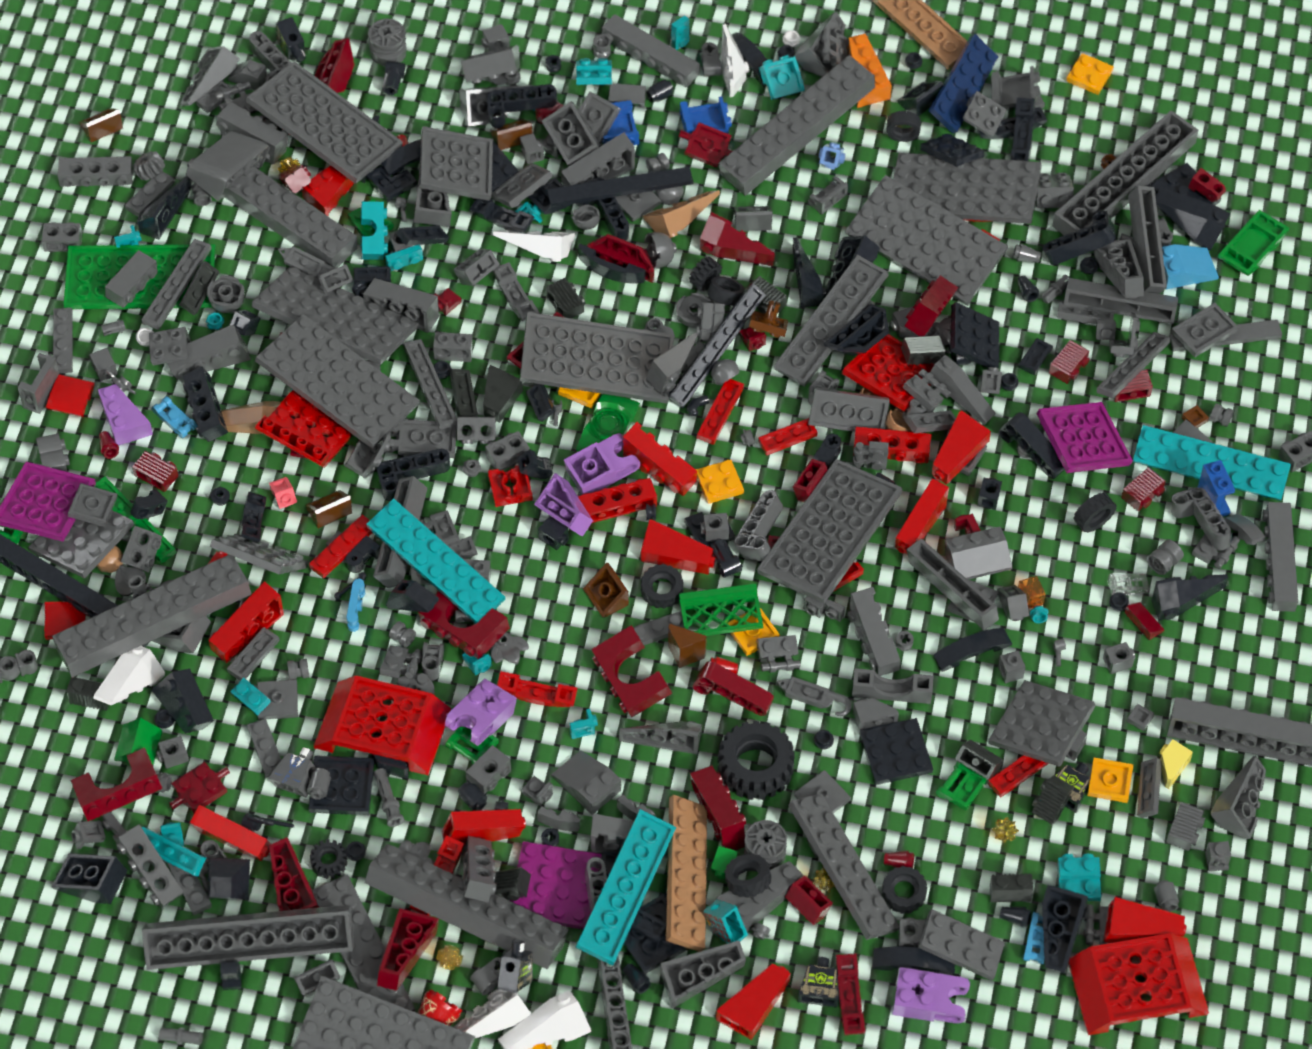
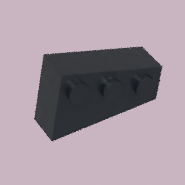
[151,668,214,734]

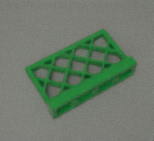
[679,583,763,636]

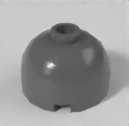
[644,232,677,269]
[207,276,245,313]

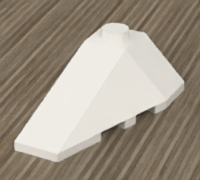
[721,24,749,97]
[493,230,575,261]
[93,645,165,705]
[454,989,531,1038]
[498,990,591,1049]

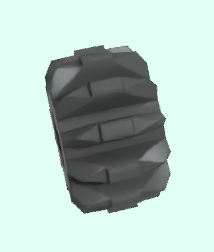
[133,151,165,181]

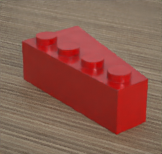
[623,422,697,496]
[209,581,284,664]

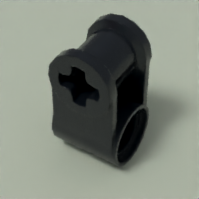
[813,434,841,470]

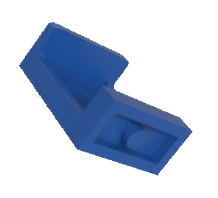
[680,96,732,141]
[602,100,639,145]
[1198,460,1235,517]

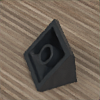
[897,81,943,116]

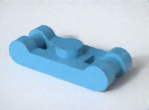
[151,396,198,439]
[347,579,366,632]
[1024,912,1045,965]

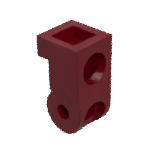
[1188,168,1226,202]

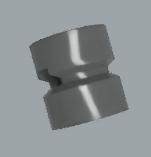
[1147,539,1184,575]

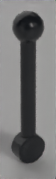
[334,572,366,600]

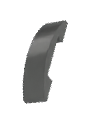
[493,262,539,321]

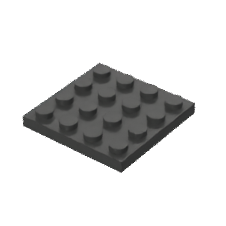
[419,126,493,201]
[28,511,135,579]
[210,534,309,575]
[989,680,1095,767]

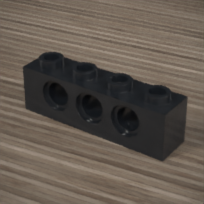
[183,366,228,442]

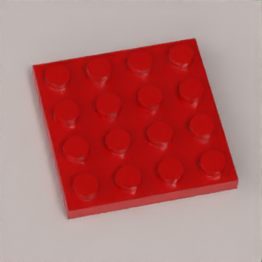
[842,334,935,411]

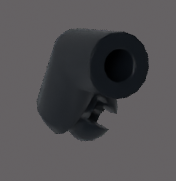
[686,395,709,417]

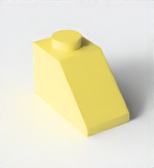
[1159,739,1193,789]

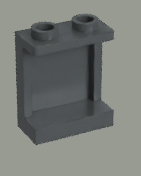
[992,66,1040,109]
[18,353,59,414]

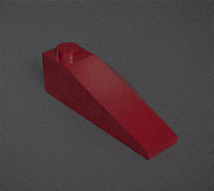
[700,212,775,266]

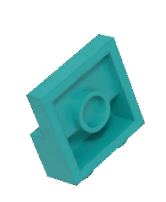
[759,56,805,100]
[576,58,612,85]
[1057,854,1101,901]

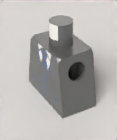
[268,747,317,798]

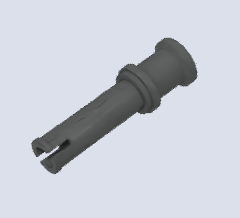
[373,768,404,827]

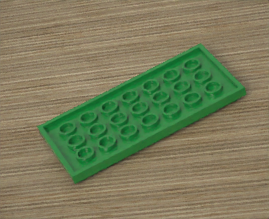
[64,244,216,309]

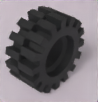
[689,256,722,292]
[310,839,347,879]

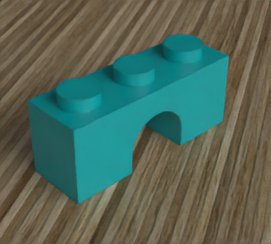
[361,202,388,260]

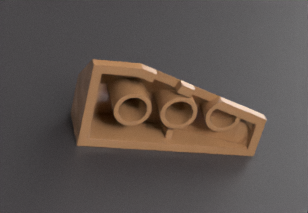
[643,190,720,238]
[221,401,281,434]

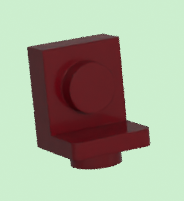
[433,288,462,315]
[739,327,766,351]
[954,513,981,534]

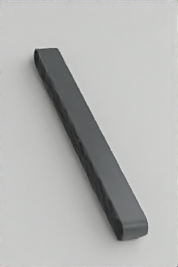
[585,857,632,1049]

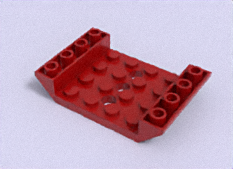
[255,390,353,468]
[314,675,451,775]
[1068,933,1209,1035]

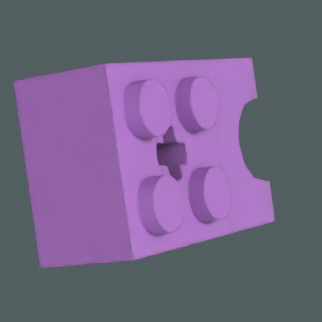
[564,433,640,494]
[445,678,517,746]
[893,967,970,1023]

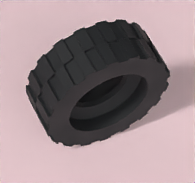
[1073,492,1117,533]
[641,564,684,609]
[724,854,772,898]
[882,866,927,914]

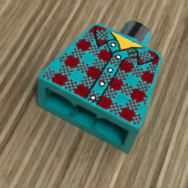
[703,899,748,944]

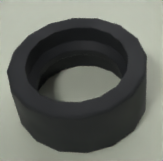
[886,111,921,142]
[708,276,745,306]

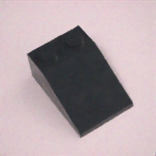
[52,853,128,904]

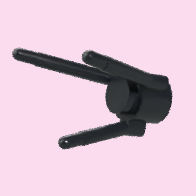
[241,812,294,832]

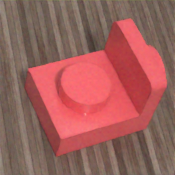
[269,477,297,509]

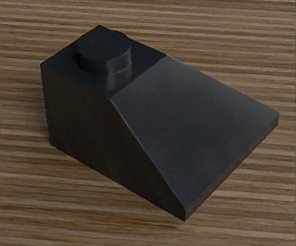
[207,858,250,900]

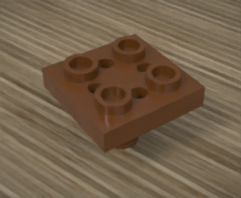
[749,301,788,338]

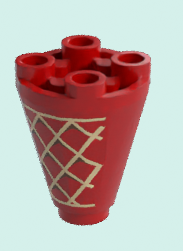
[418,989,462,1026]

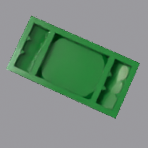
[1218,209,1289,276]
[576,394,640,452]

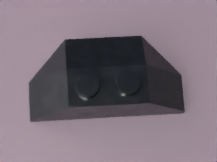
[824,304,889,356]

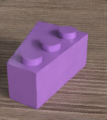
[98,384,153,446]
[534,473,593,537]

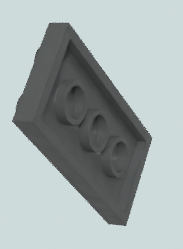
[808,387,890,432]
[918,909,1005,980]

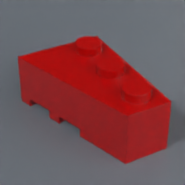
[302,165,354,217]

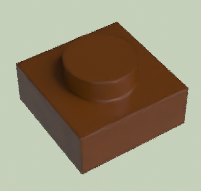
[1182,405,1209,428]

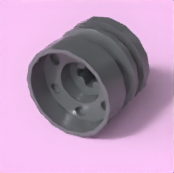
[368,18,407,66]
[744,820,787,870]

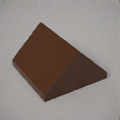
[79,108,123,142]
[490,119,532,150]
[305,490,352,528]
[583,562,629,617]
[668,624,707,668]

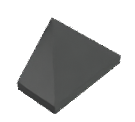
[318,264,353,293]

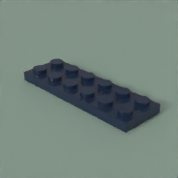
[929,34,999,134]

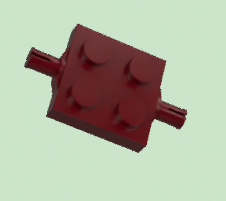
[679,122,733,168]
[169,762,230,814]

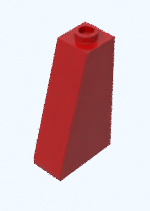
[932,410,991,485]
[895,478,949,555]
[641,520,716,575]
[190,805,271,862]
[442,809,526,846]
[1104,897,1187,943]
[716,964,791,1040]

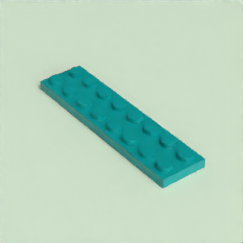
[1133,425,1291,501]
[367,499,506,623]
[576,809,676,966]

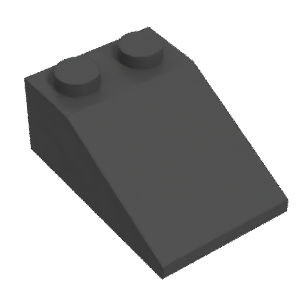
[646,332,697,394]
[152,616,212,653]
[551,750,621,815]

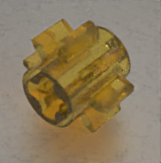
[278,156,300,173]
[992,817,1019,843]
[814,866,836,892]
[436,945,463,970]

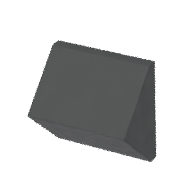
[734,206,773,231]

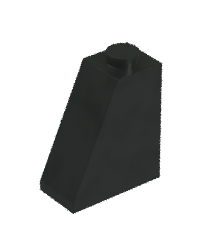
[483,365,523,423]

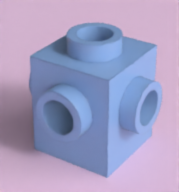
[819,142,846,169]

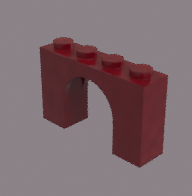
[418,591,510,659]
[591,625,672,717]
[70,748,163,821]

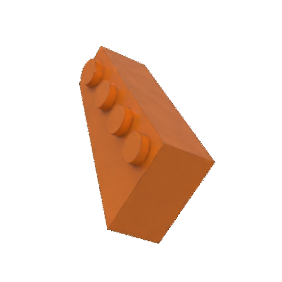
[848,33,892,108]

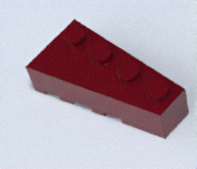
[905,275,959,337]
[690,765,746,851]
[269,837,320,911]
[377,908,439,991]

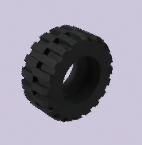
[718,721,795,800]

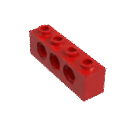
[853,427,931,463]
[578,478,657,523]

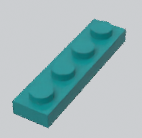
[138,826,206,877]

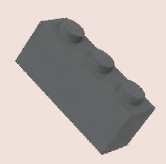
[105,250,158,308]

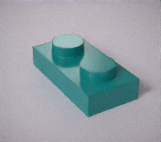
[671,15,690,50]
[385,245,423,271]
[230,677,271,716]

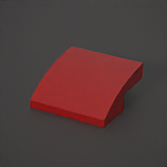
[46,375,95,417]
[44,602,86,640]

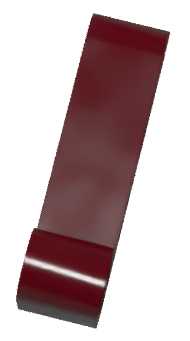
[693,661,774,716]

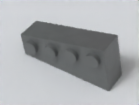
[561,132,635,186]
[414,170,452,227]
[1094,239,1144,298]
[363,278,439,333]
[168,324,251,380]
[847,587,901,676]
[716,861,803,932]
[660,940,746,1009]

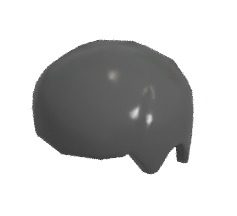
[656,186,684,205]
[572,204,600,230]
[711,359,740,385]

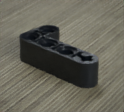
[487,84,558,128]
[576,178,629,241]
[1043,211,1116,265]
[999,412,1065,479]
[377,449,450,501]

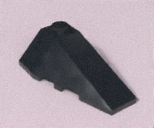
[137,175,192,240]

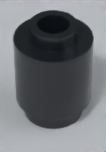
[646,79,674,103]
[458,781,487,811]

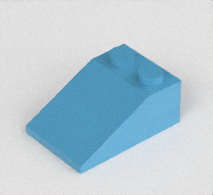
[1162,244,1219,290]

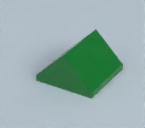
[114,718,163,766]

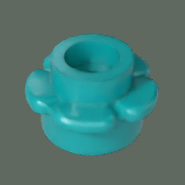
[206,313,224,330]
[1030,606,1049,623]

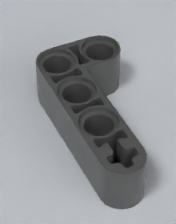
[249,31,291,82]
[1171,487,1231,550]
[734,490,783,561]

